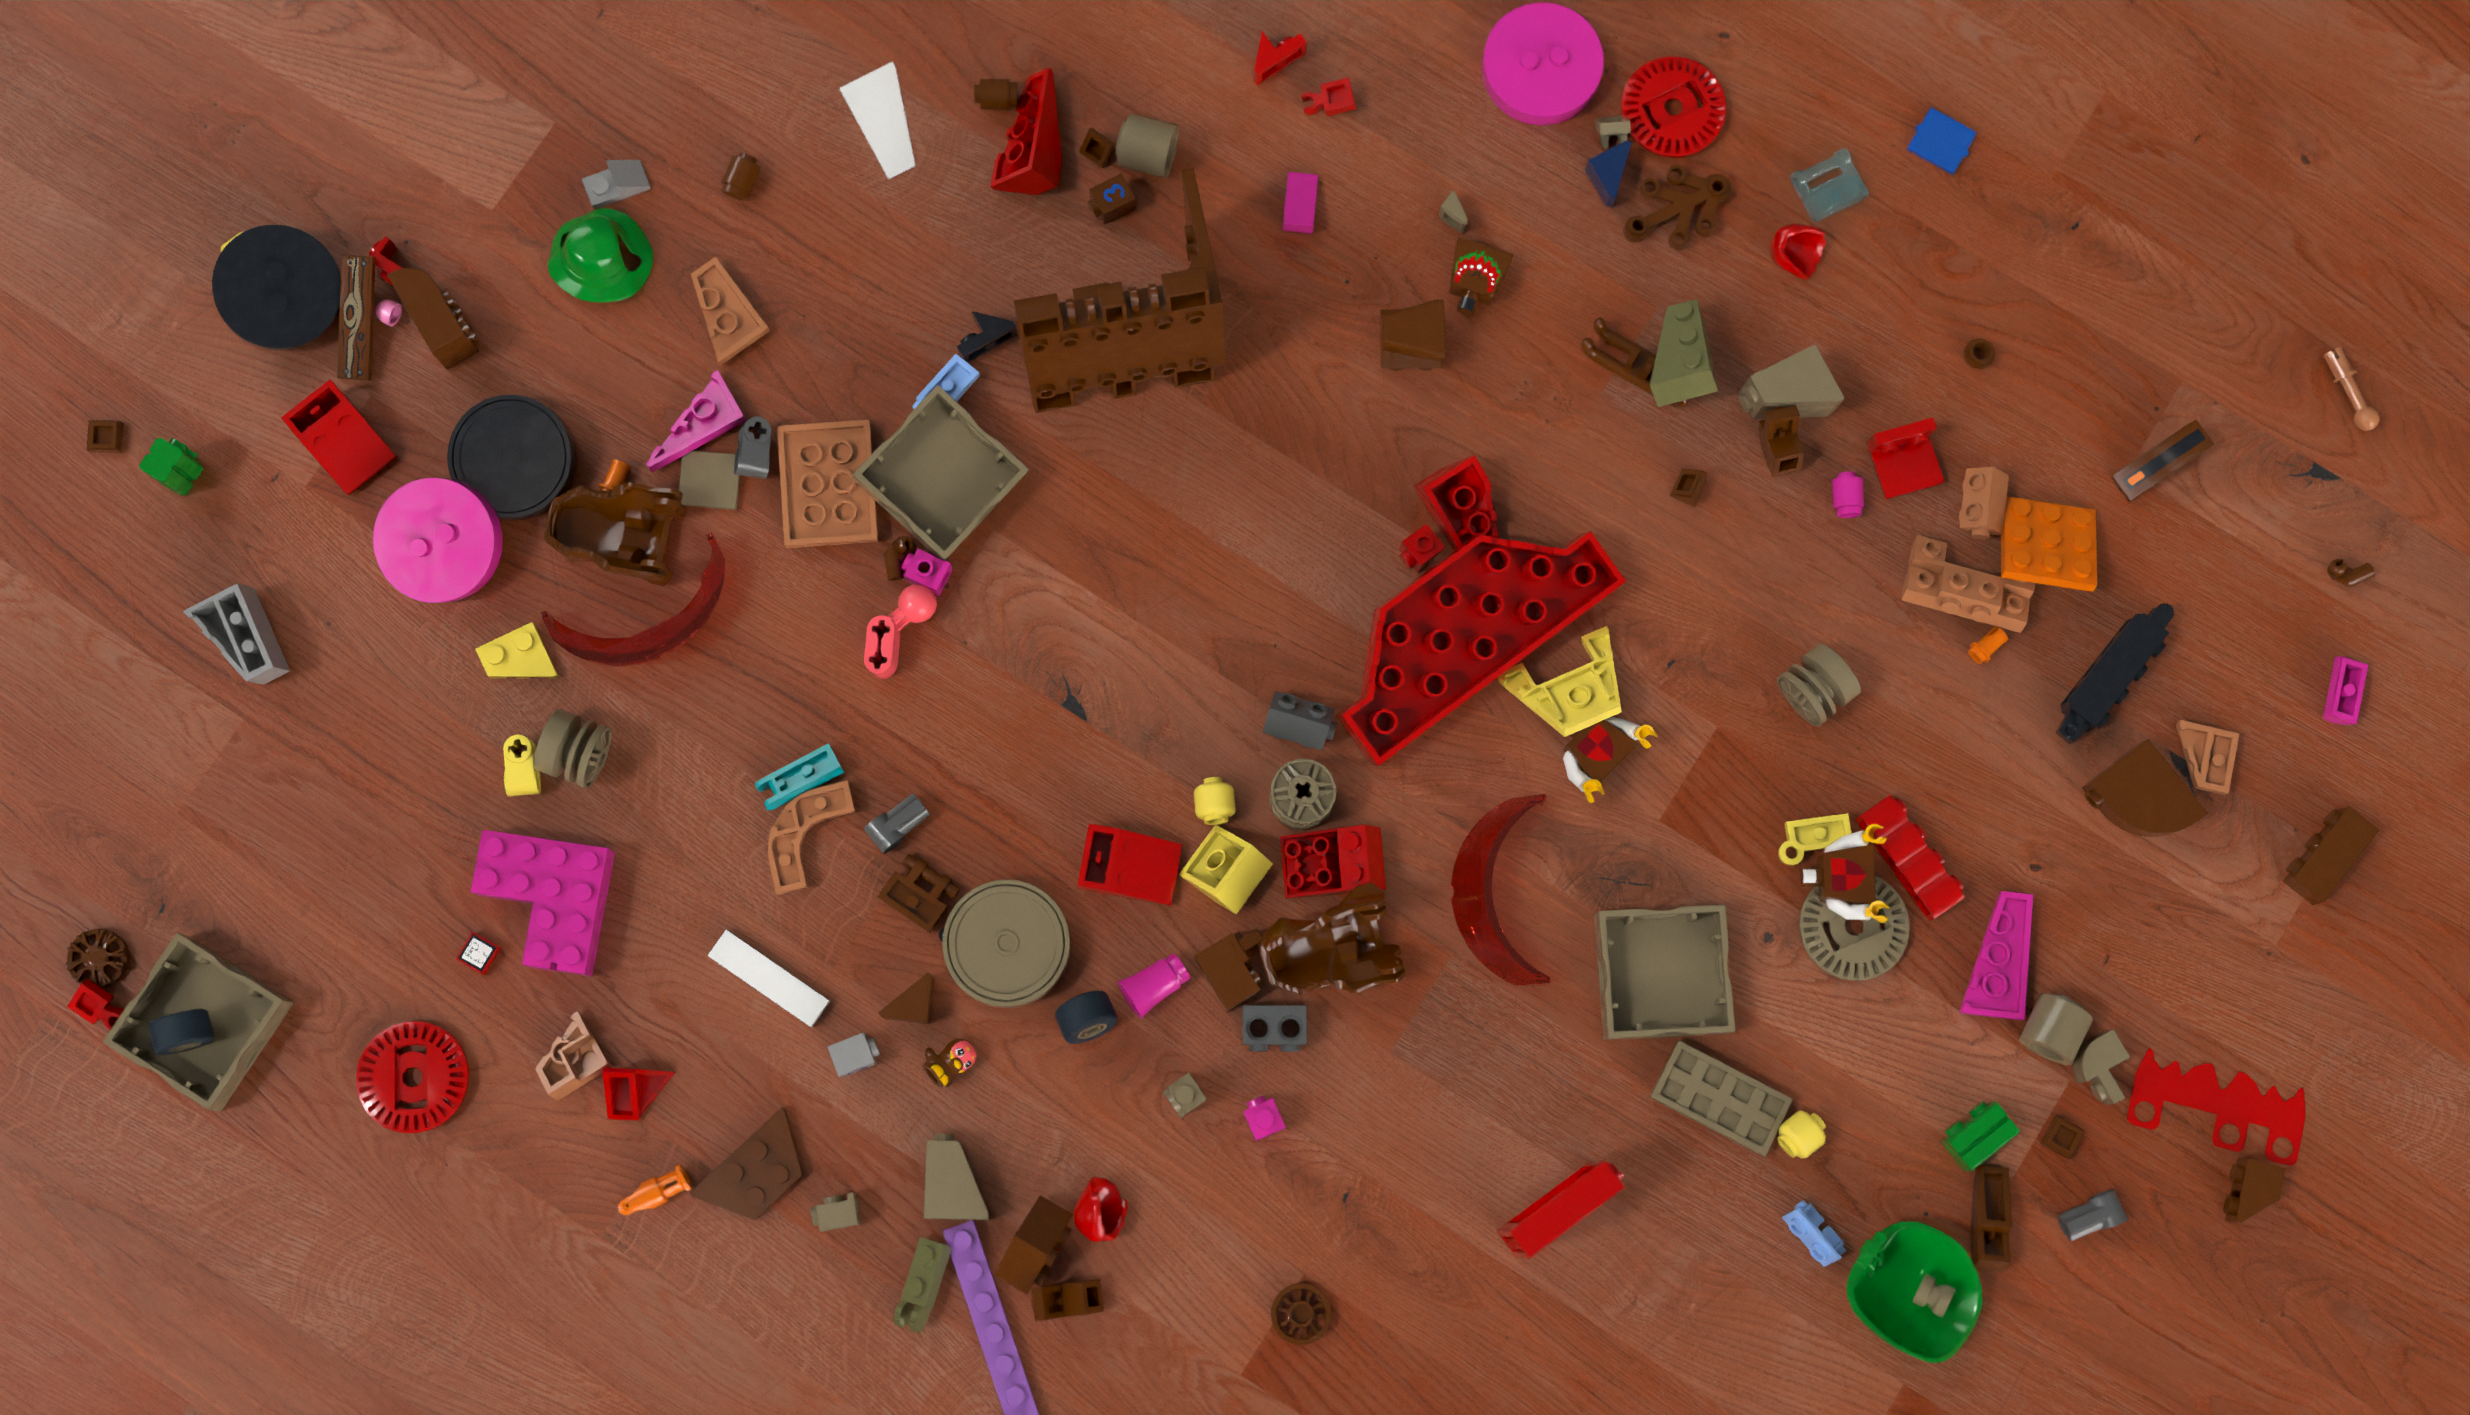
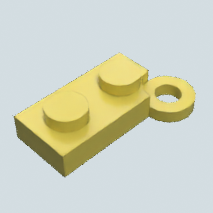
[1778,813,1852,866]

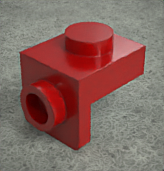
[369,236,402,286]
[1399,524,1444,573]

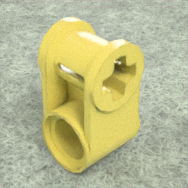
[503,735,541,797]

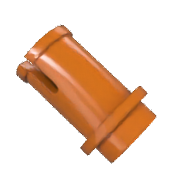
[599,459,631,491]
[1968,626,2008,664]

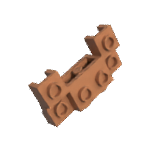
[1901,535,2035,633]

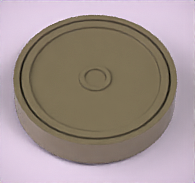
[942,879,1071,1008]

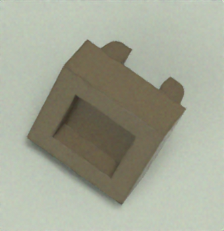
[1595,116,1630,148]

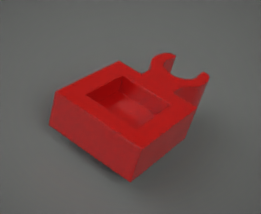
[1301,77,1356,116]
[67,979,125,1030]

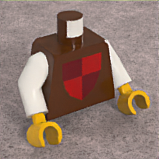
[1563,717,1658,803]
[1800,824,1890,923]

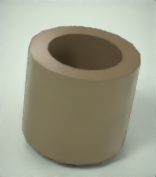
[1116,113,1179,178]
[2019,993,2093,1065]

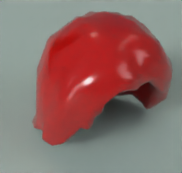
[1769,223,1826,279]
[1073,1177,1128,1242]

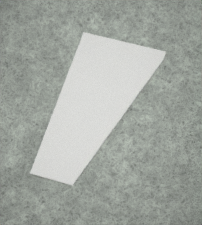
[839,62,915,179]

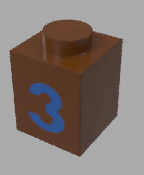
[1087,173,1136,225]

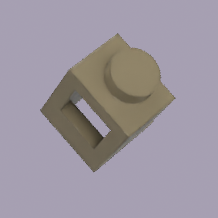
[1163,1073,1207,1119]
[811,1193,861,1232]

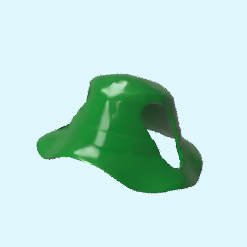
[548,208,653,303]

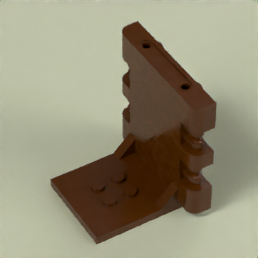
[1014,168,1226,413]

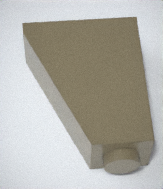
[924,1134,991,1220]

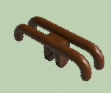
[1581,318,1689,407]

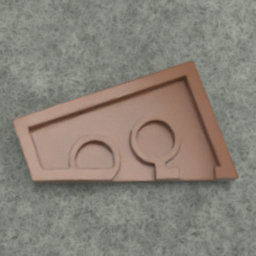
[691,257,770,366]

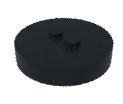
[212,225,341,351]
[447,395,577,521]

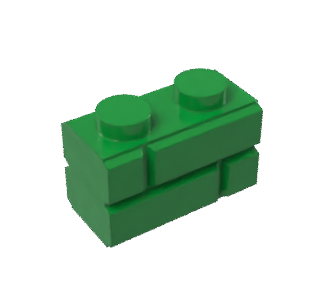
[139,437,204,496]
[1941,1101,2020,1172]

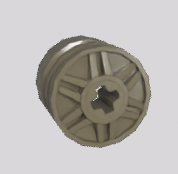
[1777,643,1861,727]
[534,709,612,789]
[1269,758,1336,831]

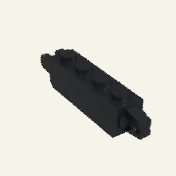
[2055,603,2175,744]

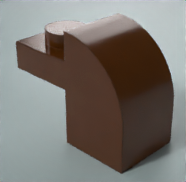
[1759,405,1805,477]
[1031,1279,1104,1321]

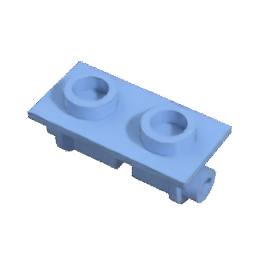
[1782,1200,1846,1267]

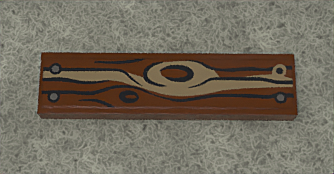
[337,255,376,380]

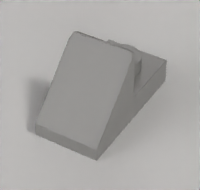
[582,160,651,210]

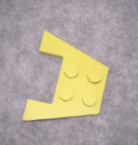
[1498,626,1622,737]

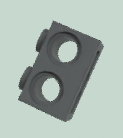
[1242,1006,1307,1052]

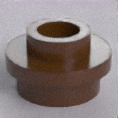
[1964,338,1995,369]

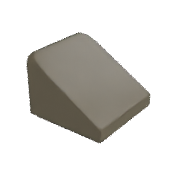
[1438,190,1468,233]

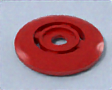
[1621,56,1726,158]
[356,1021,469,1133]

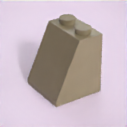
[1739,344,1844,419]

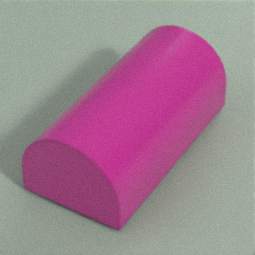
[2323,656,2368,725]

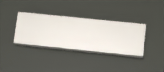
[707,930,830,1027]

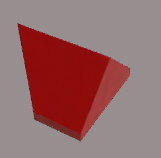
[602,1068,675,1121]

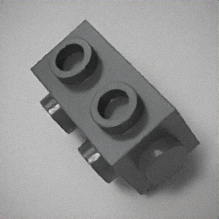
[1262,691,1337,750]

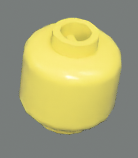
[1194,777,1236,825]
[1777,1111,1826,1158]

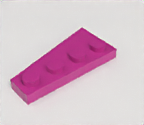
[1959,891,2033,1021]

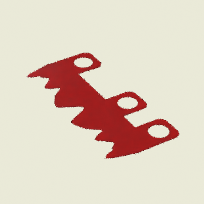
[2127,1048,2306,1166]

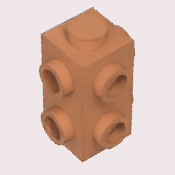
[1959,467,2009,540]

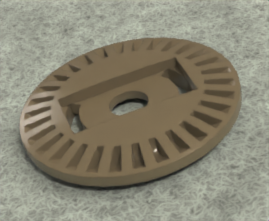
[1799,876,1910,981]

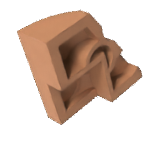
[535,1011,612,1101]

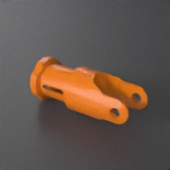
[618,1164,693,1215]

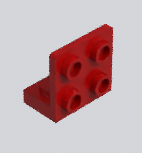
[1866,417,1944,499]

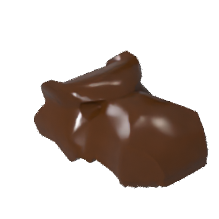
[544,482,687,586]
[1259,883,1406,995]

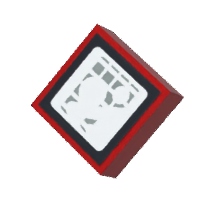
[456,932,501,975]

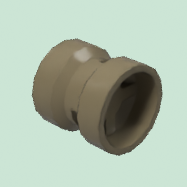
[1912,1273,1956,1318]

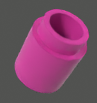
[1832,472,1864,518]

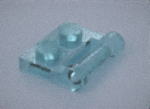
[1790,148,1870,223]

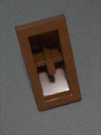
[878,973,935,1024]

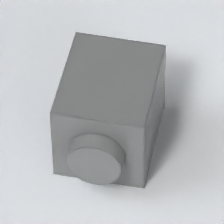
[828,1033,880,1078]

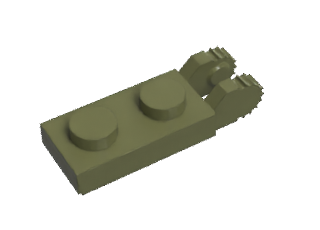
[893,1237,952,1333]

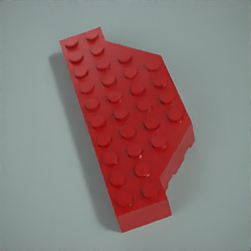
[1336,531,1626,766]

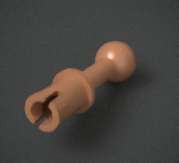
[2323,347,2380,431]

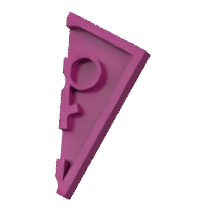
[646,370,746,473]

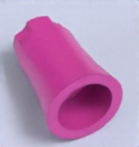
[1117,953,1190,1019]

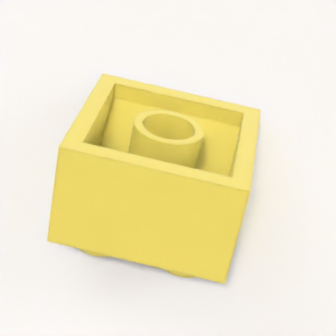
[1179,825,1273,914]

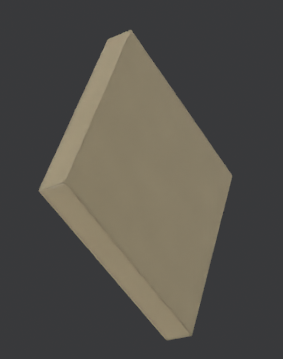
[679,451,740,510]

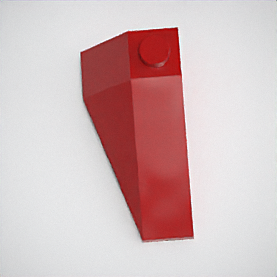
[990,67,1062,195]
[1414,455,1500,550]

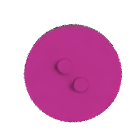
[1481,3,1604,125]
[373,478,503,603]

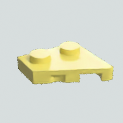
[475,622,559,679]

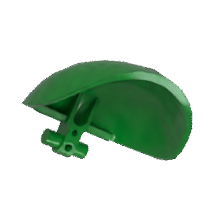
[1846,1222,1982,1363]

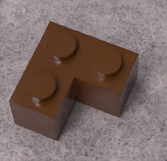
[994,1195,1073,1295]

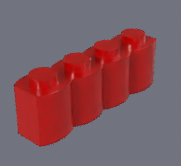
[1855,795,1965,921]

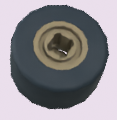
[1055,990,1118,1044]
[149,1009,214,1055]

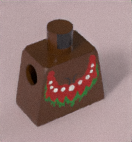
[1449,237,1514,315]

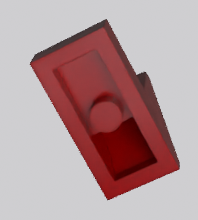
[1254,31,1307,85]

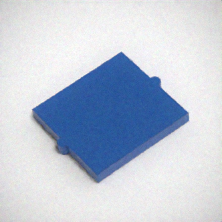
[1906,107,1977,175]

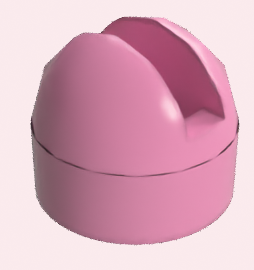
[375,299,403,326]

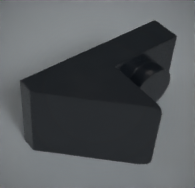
[957,311,1018,363]

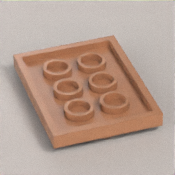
[777,419,878,549]

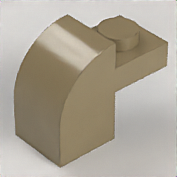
[2073,1029,2130,1105]

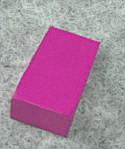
[1283,172,1318,234]

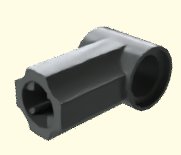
[864,793,930,854]
[2057,1189,2128,1241]

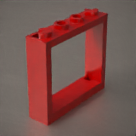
[1496,1160,1625,1259]

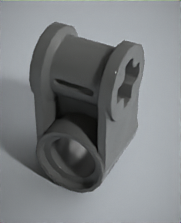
[734,417,771,479]

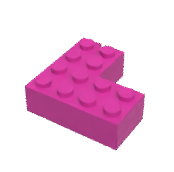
[471,830,615,977]

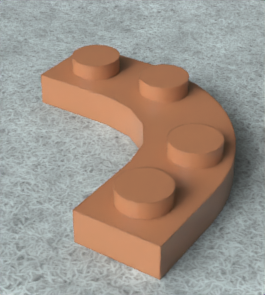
[768,780,856,895]

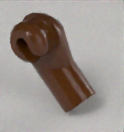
[884,536,914,581]
[2327,559,2375,587]

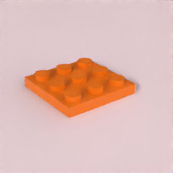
[2001,496,2097,592]

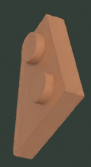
[2176,720,2240,795]

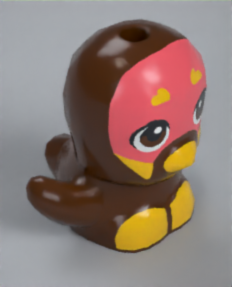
[922,1038,976,1088]

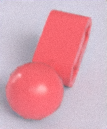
[864,584,937,679]

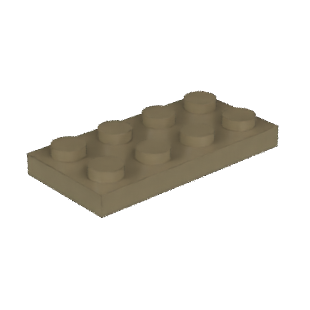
[1649,1040,1793,1156]

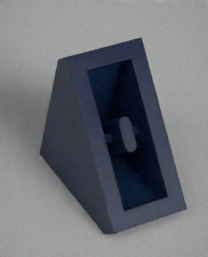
[1585,141,1631,208]

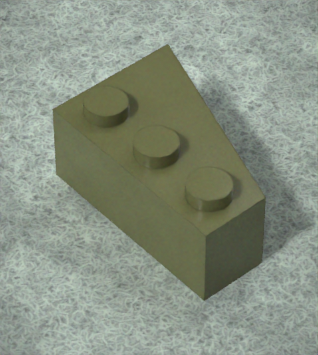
[1649,299,1718,407]

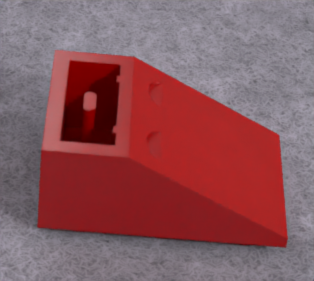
[281,379,397,496]
[1077,823,1183,906]
[1280,824,1386,899]

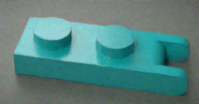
[755,743,844,811]

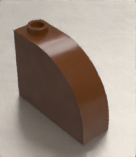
[2081,739,2208,837]

